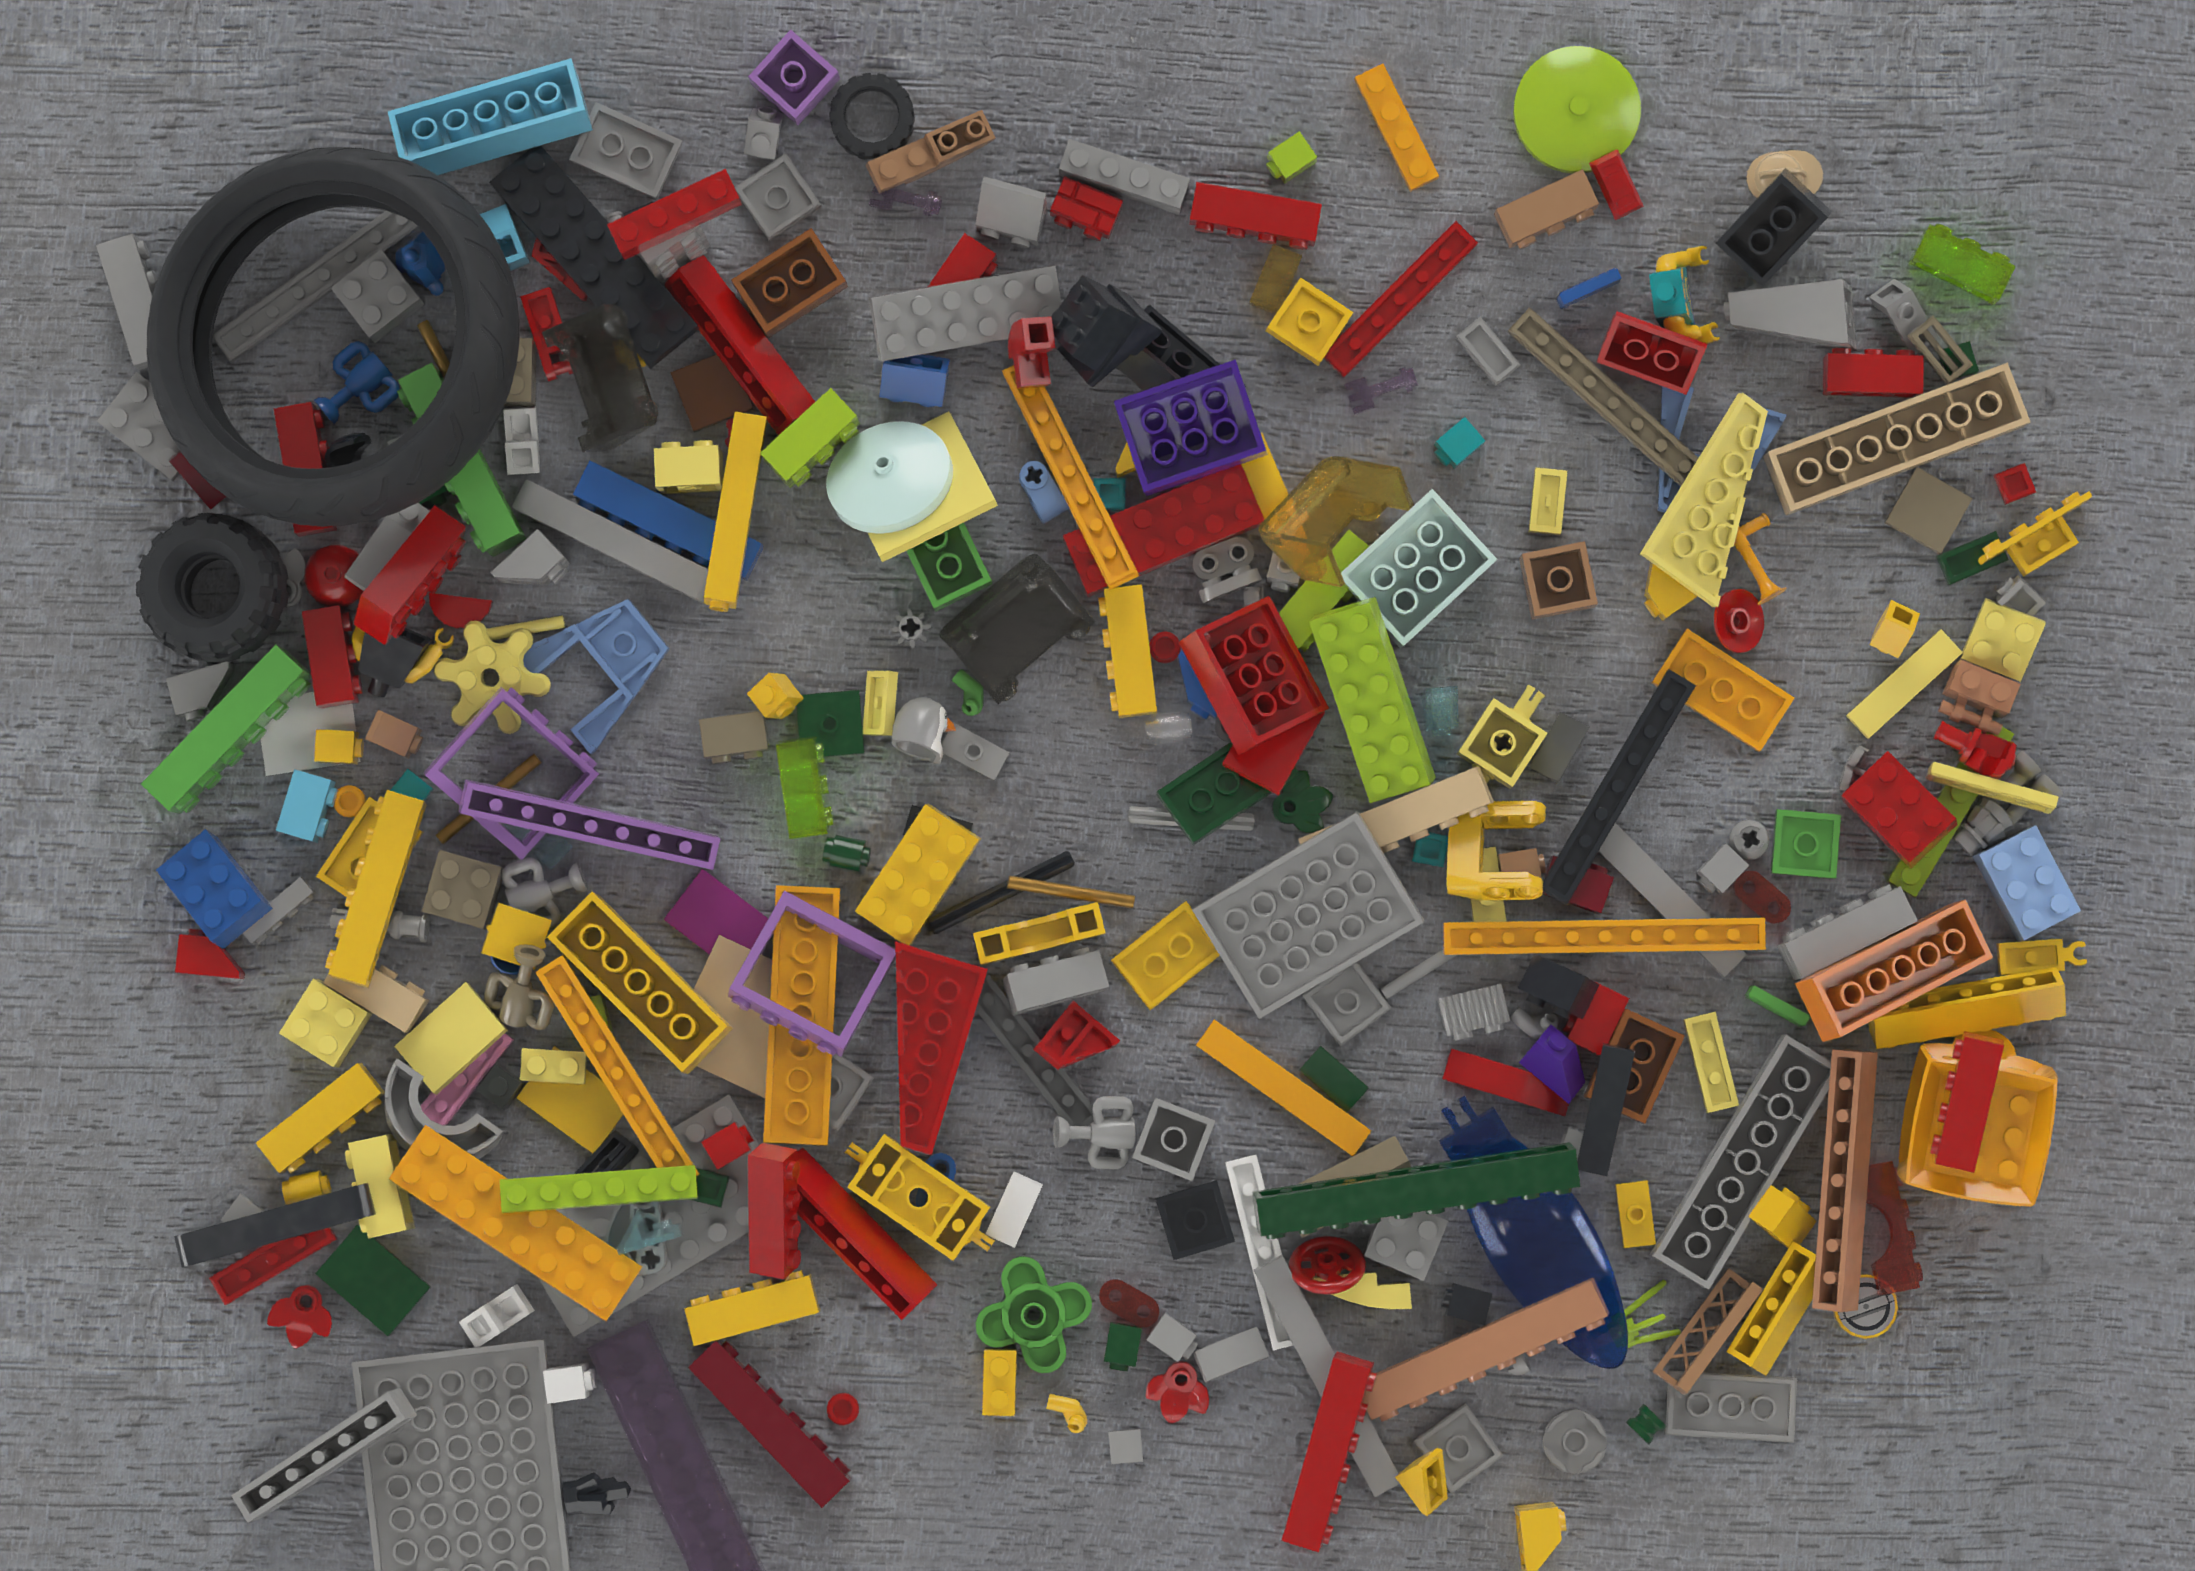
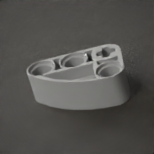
[604,1202,667,1276]

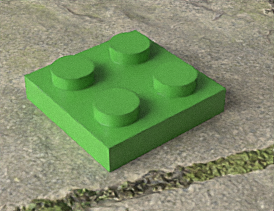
[1771,809,1841,879]

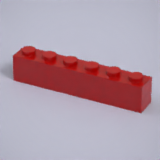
[664,255,815,436]
[797,1147,937,1320]
[1281,1351,1377,1553]

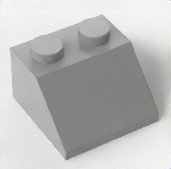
[490,529,571,585]

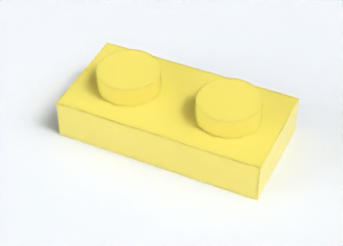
[1528,467,1567,535]
[863,671,898,736]
[520,1048,587,1084]

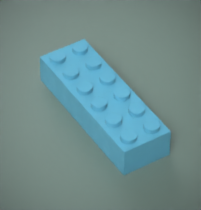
[388,58,593,175]

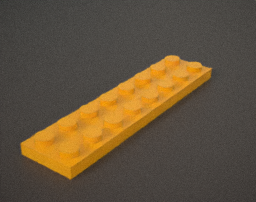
[763,885,840,1146]
[389,1125,642,1322]

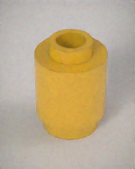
[282,1170,332,1205]

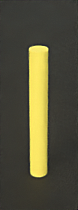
[486,615,565,640]

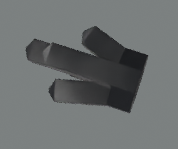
[563,1472,631,1515]

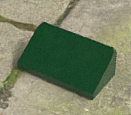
[1299,1046,1369,1112]

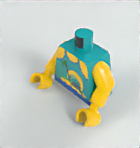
[1649,246,1720,344]

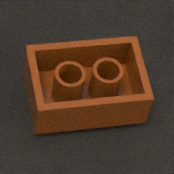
[731,228,848,338]
[1583,1009,1685,1124]

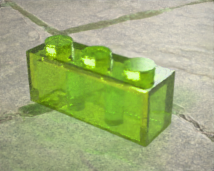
[1908,224,2016,305]
[775,736,834,839]

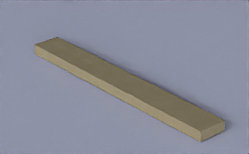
[1508,307,1699,487]

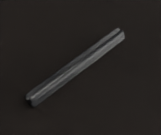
[928,851,1075,934]

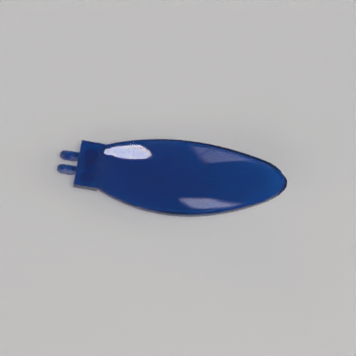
[1439,1096,1628,1369]

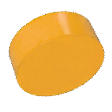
[334,785,366,818]

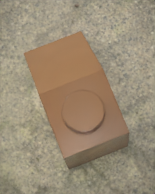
[365,710,423,759]

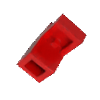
[1008,316,1056,388]

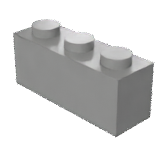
[1003,947,1109,1016]

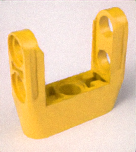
[1446,801,1546,900]

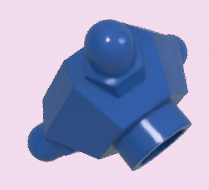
[396,231,445,296]

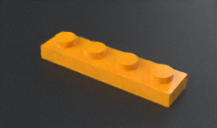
[1354,63,1439,192]

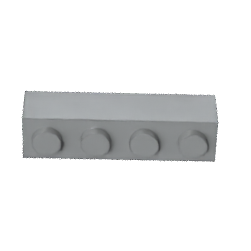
[243,877,316,944]

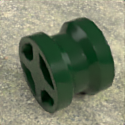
[1626,1404,1667,1445]

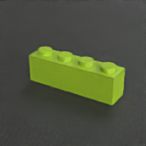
[1279,530,1369,652]

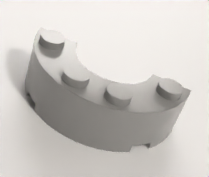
[384,1059,503,1159]

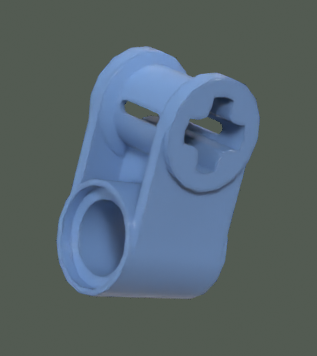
[1019,461,1069,524]

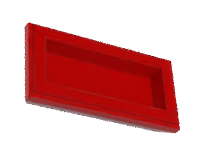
[1589,149,1644,220]

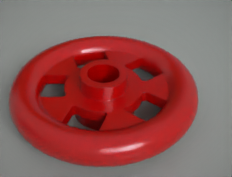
[1288,1236,1366,1294]

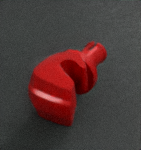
[1933,721,2017,779]

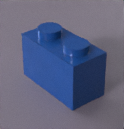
[879,354,950,407]

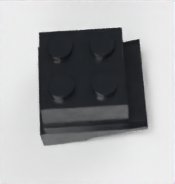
[1052,275,1163,387]

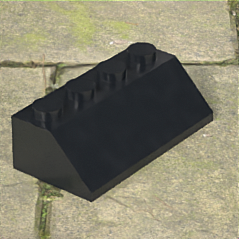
[1116,304,1246,391]

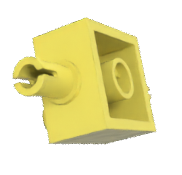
[1456,685,1547,789]

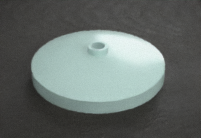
[826,421,953,534]

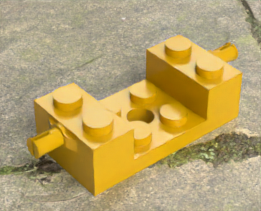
[845,1134,995,1261]

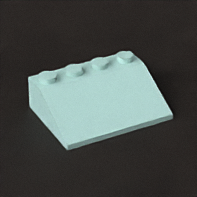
[1338,489,1498,648]

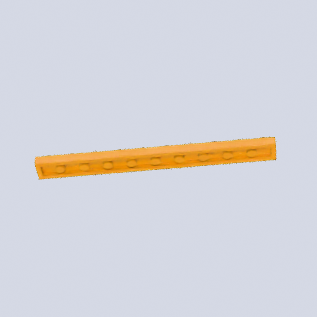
[1443,918,1766,955]

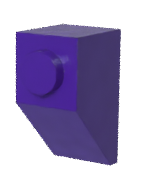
[1519,1024,1585,1104]

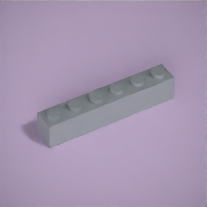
[231,1388,417,1523]

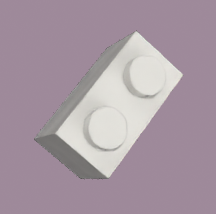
[543,1362,597,1404]

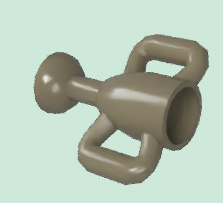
[484,944,554,1030]

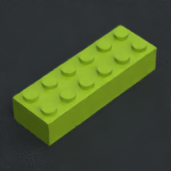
[1309,597,1436,803]

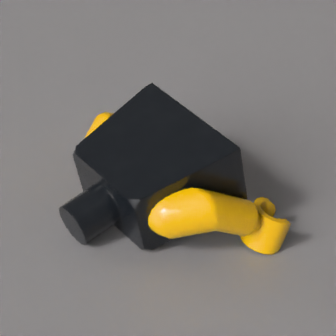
[351,626,454,697]

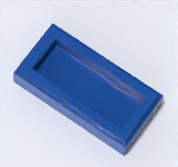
[1556,268,1622,309]

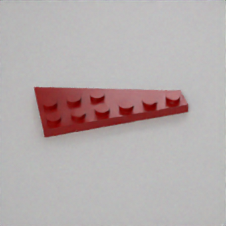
[895,941,988,1155]

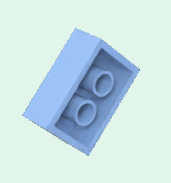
[1972,825,2081,941]

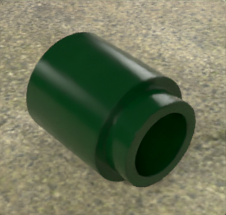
[822,835,871,872]

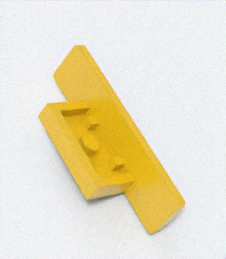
[1978,491,2093,577]

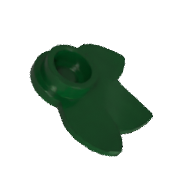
[1272,770,1333,834]

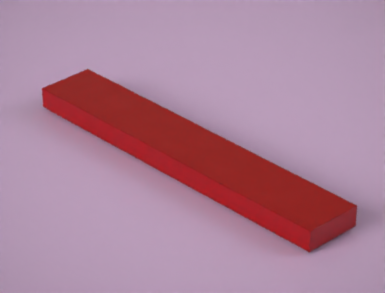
[1323,221,1478,378]

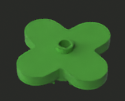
[976,1256,1092,1373]

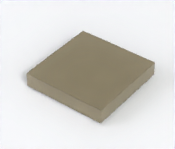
[1884,467,1973,555]

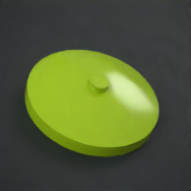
[1513,46,1641,174]

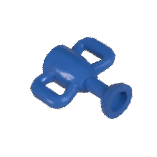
[314,341,400,424]

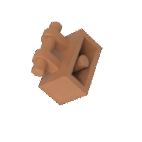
[1938,660,2021,736]

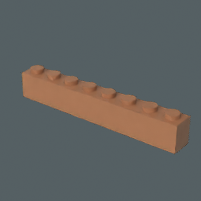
[1812,1049,1878,1312]
[1363,1277,1609,1422]

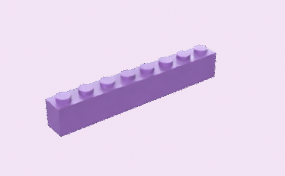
[458,779,720,870]

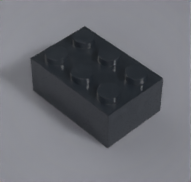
[1716,168,1832,287]

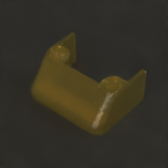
[1258,456,1414,587]

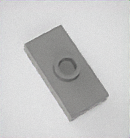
[941,722,1010,781]

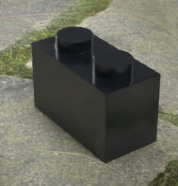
[1518,954,1599,1020]

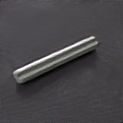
[1128,806,1255,831]

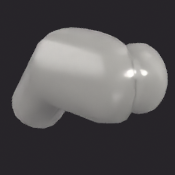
[1509,1007,1559,1037]

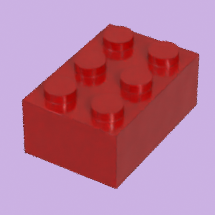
[1841,751,1957,869]

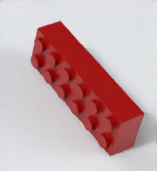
[1063,464,1265,598]

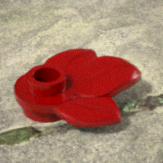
[267,1285,332,1349]
[1146,1361,1209,1423]

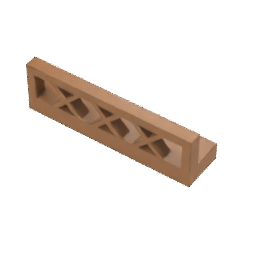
[1652,1268,1763,1395]

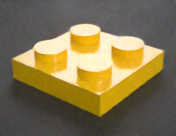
[1265,277,1354,366]

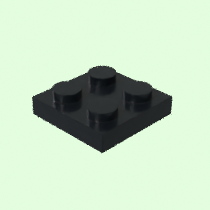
[1155,1180,1235,1260]

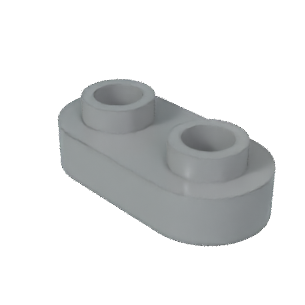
[1192,537,1254,581]
[1199,565,1262,604]

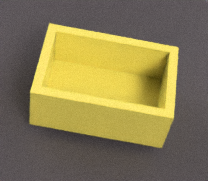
[345,1134,415,1238]

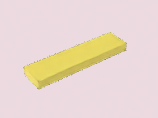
[1846,629,1963,739]
[1926,762,2059,814]

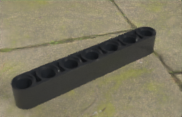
[174,1183,376,1268]

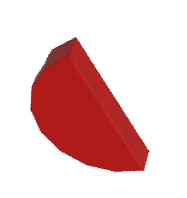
[429,593,493,629]

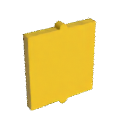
[481,902,552,970]

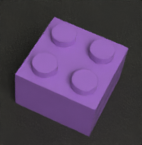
[748,29,840,125]

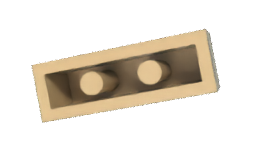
[323,965,429,1033]

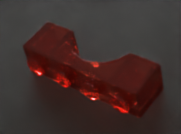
[1866,1161,1923,1296]

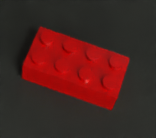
[353,505,466,645]

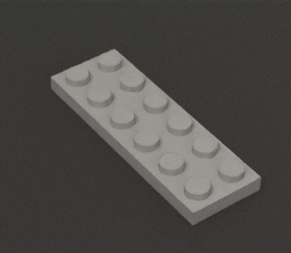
[869,265,1061,361]

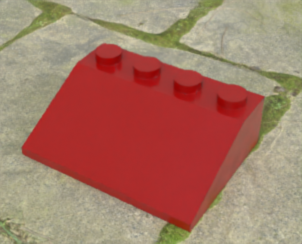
[1179,596,1329,755]

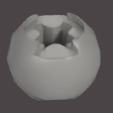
[1729,819,1770,860]

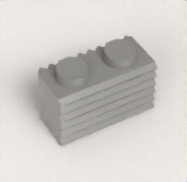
[1437,984,1510,1041]

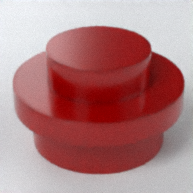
[1149,631,1181,664]

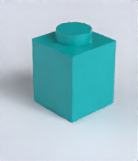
[1434,417,1486,469]

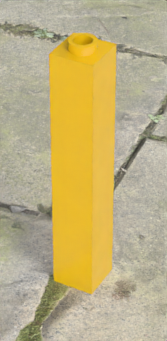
[704,412,767,612]

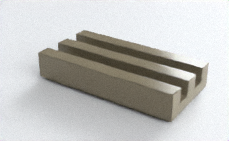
[1907,315,1973,385]

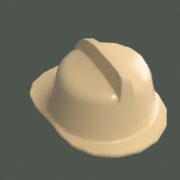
[1747,150,1823,198]

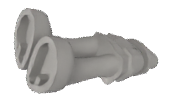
[1953,751,2063,856]

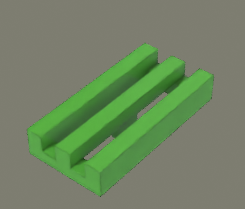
[1744,985,1810,1027]

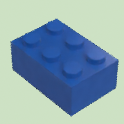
[156,829,273,949]

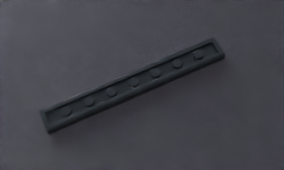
[1543,669,1696,905]

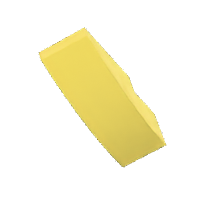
[1314,1272,1412,1309]

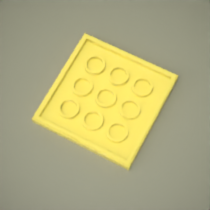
[868,411,998,562]

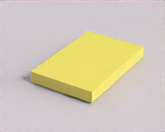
[394,982,508,1095]

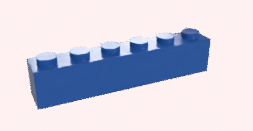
[573,460,764,581]

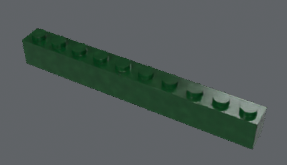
[1252,1142,1581,1239]

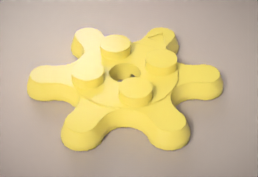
[434,621,551,734]

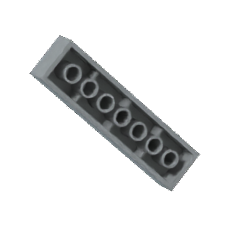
[1649,1035,1831,1290]

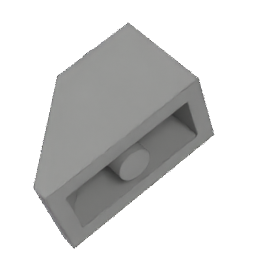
[166,661,235,721]

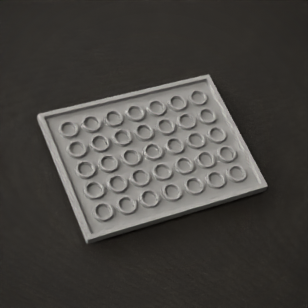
[352,1339,571,1571]

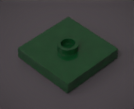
[796,690,865,759]

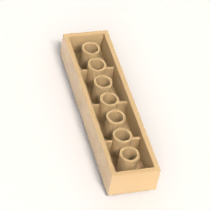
[1763,362,2030,516]

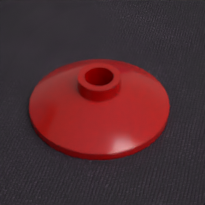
[1714,589,1764,653]

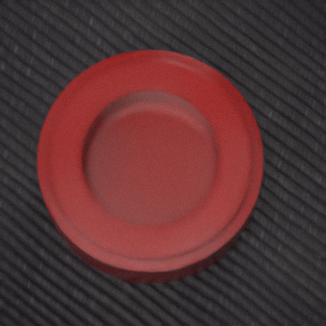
[827,1392,859,1425]

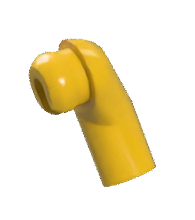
[1046,1394,1087,1433]

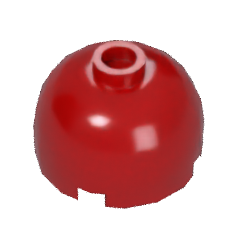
[304,545,364,608]

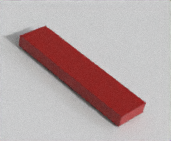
[209,1227,337,1305]

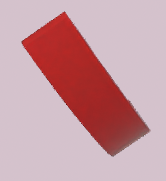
[1442,1048,1569,1117]

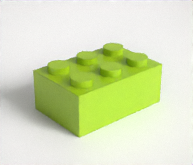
[760,388,860,488]

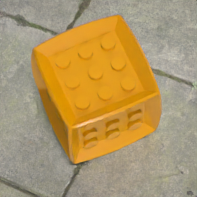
[1897,1029,2058,1207]

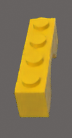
[973,902,1106,965]

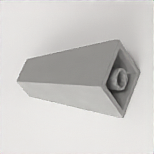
[1724,279,1857,351]

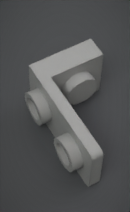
[1869,279,1937,355]

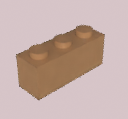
[1494,169,1599,249]

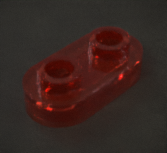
[1733,871,1791,924]
[1099,1279,1159,1327]

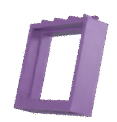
[424,687,599,860]
[728,890,896,1057]

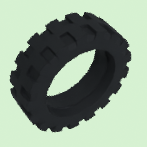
[829,73,915,160]

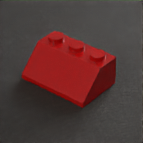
[1596,311,1708,395]

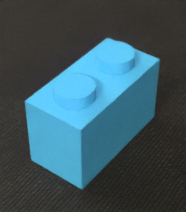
[276,769,338,843]

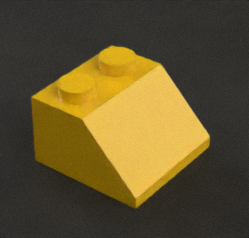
[1514,1502,1566,1571]

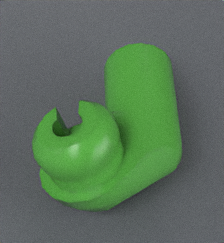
[951,669,984,716]

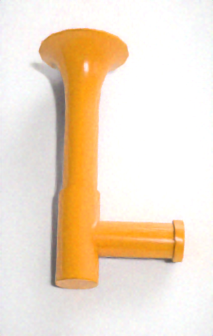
[1734,513,1787,605]

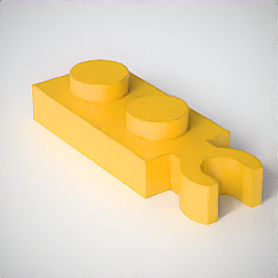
[1996,939,2087,975]

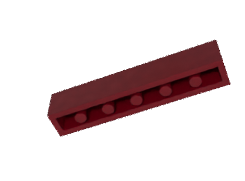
[688,1340,851,1508]

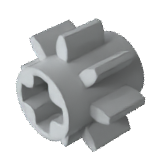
[891,608,932,649]

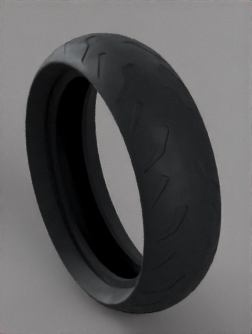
[146,147,520,527]

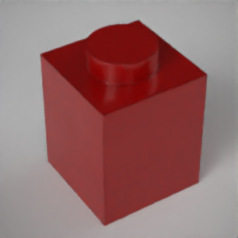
[701,1122,754,1170]

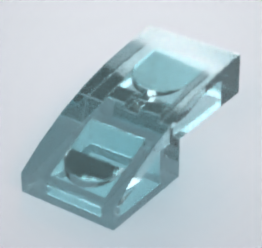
[503,823,573,870]

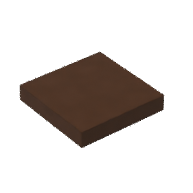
[670,354,753,433]

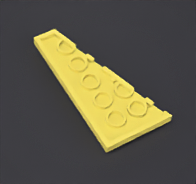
[1640,393,1768,607]

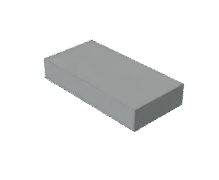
[1455,316,1521,386]

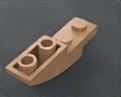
[865,110,996,194]

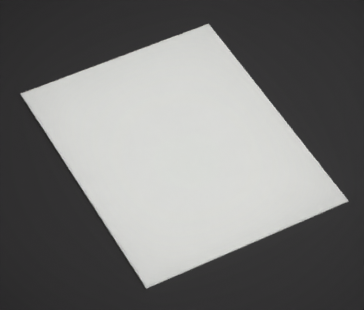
[261,692,361,776]

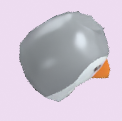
[892,697,956,764]

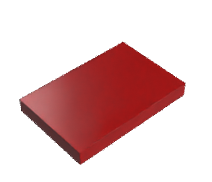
[1222,712,1325,796]

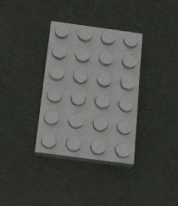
[1192,811,1425,1019]

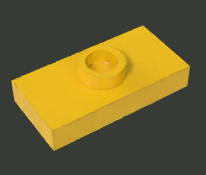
[1615,1180,1656,1248]

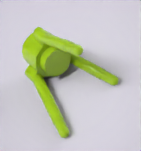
[1607,1280,1681,1349]

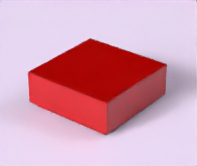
[1993,463,2036,505]

